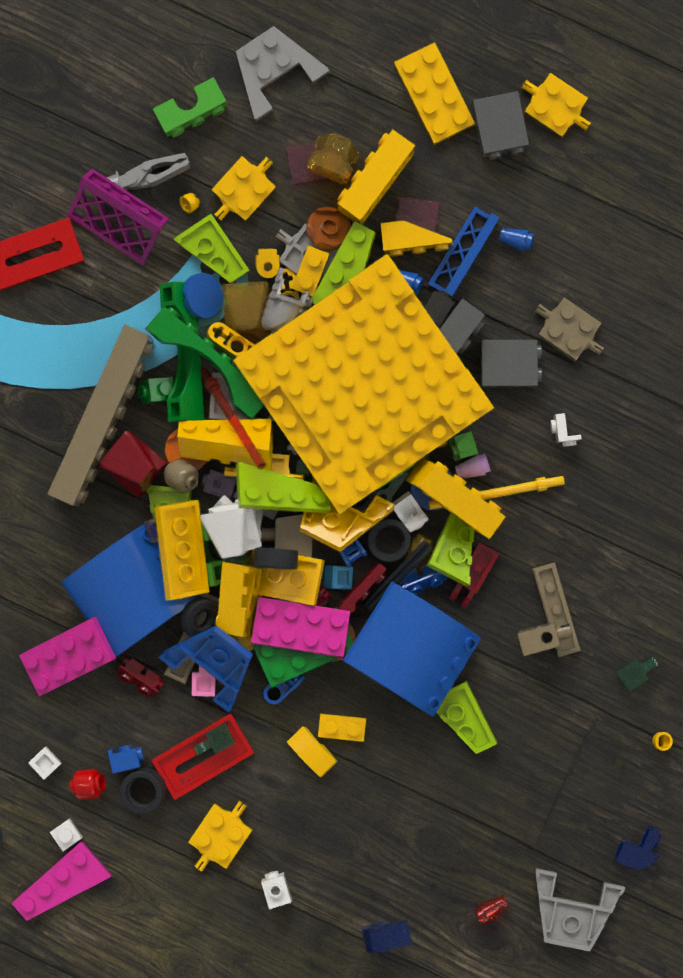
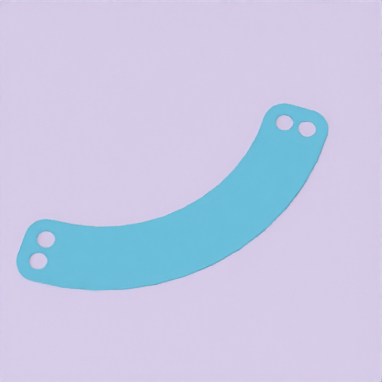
[0,255,248,389]

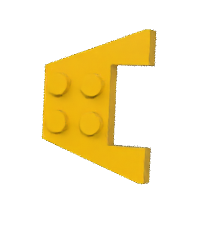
[300,476,394,552]

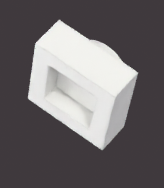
[28,746,62,779]
[50,818,83,851]

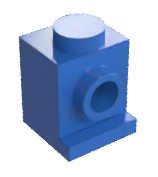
[108,744,145,773]

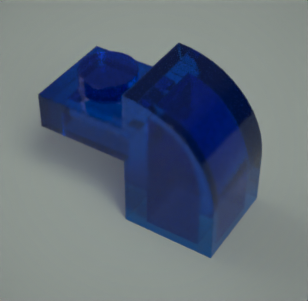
[613,824,661,869]
[362,920,412,953]

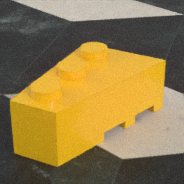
[216,562,263,638]

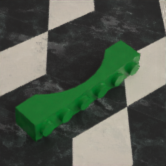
[159,282,204,422]
[145,306,264,419]

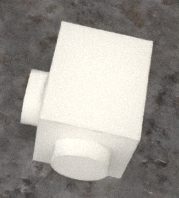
[261,871,292,909]

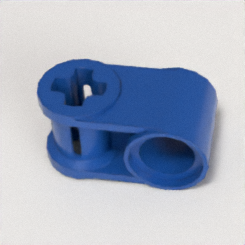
[338,539,368,567]
[264,676,305,704]

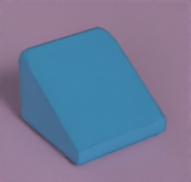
[324,565,353,590]

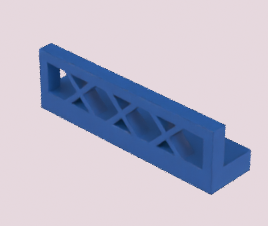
[428,207,499,299]

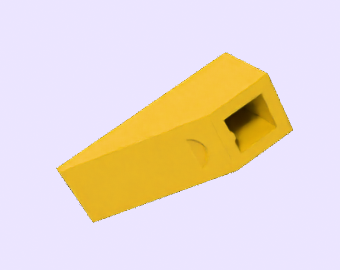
[381,221,453,257]

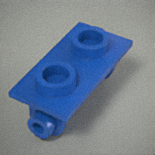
[400,565,447,595]

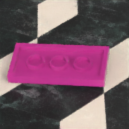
[251,597,350,658]
[19,617,116,696]

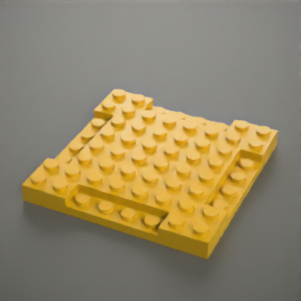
[233,254,494,514]

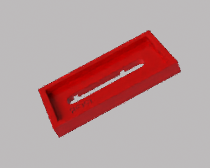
[0,218,85,291]
[151,713,254,800]

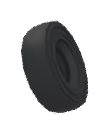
[180,597,219,637]

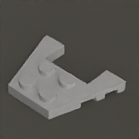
[236,26,330,121]
[535,868,625,951]

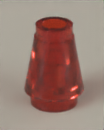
[474,895,510,926]

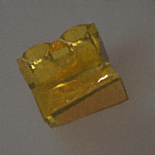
[306,133,359,185]
[222,281,270,334]

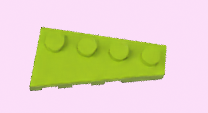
[312,221,376,305]

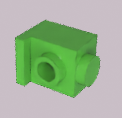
[448,432,478,461]

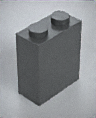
[472,91,529,160]
[481,340,542,388]

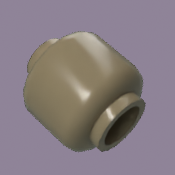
[164,459,199,493]

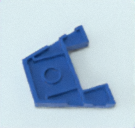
[159,625,253,713]

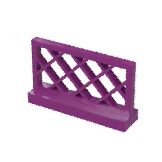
[67,169,169,265]

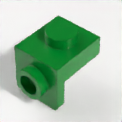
[138,377,174,404]

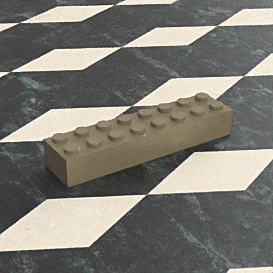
[48,324,155,507]

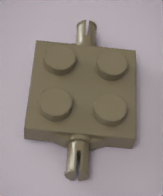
[535,298,604,361]

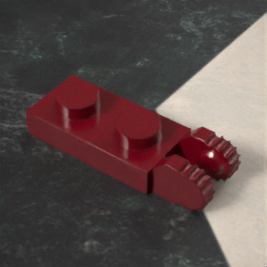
[449,542,499,609]
[338,562,386,615]

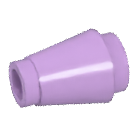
[455,454,491,478]

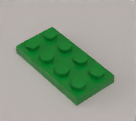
[252,608,353,688]

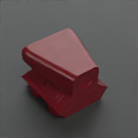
[98,431,167,498]

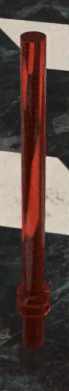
[201,367,266,469]

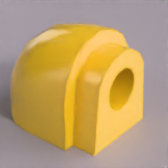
[255,249,279,278]

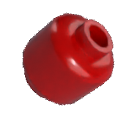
[69,769,106,800]

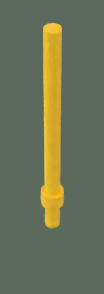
[428,476,565,510]

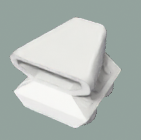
[200,502,262,558]

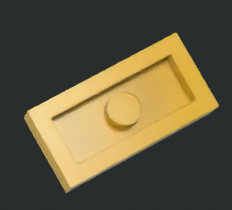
[292,245,330,297]
[318,713,366,742]

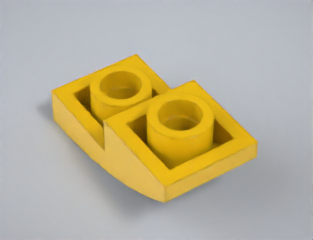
[287,726,338,777]

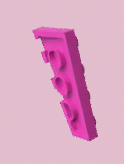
[12,841,112,921]

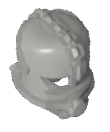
[260,268,313,333]

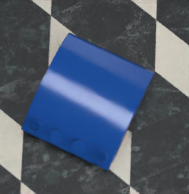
[61,521,201,657]
[343,581,481,717]

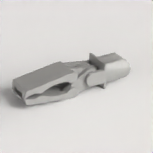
[106,153,190,191]

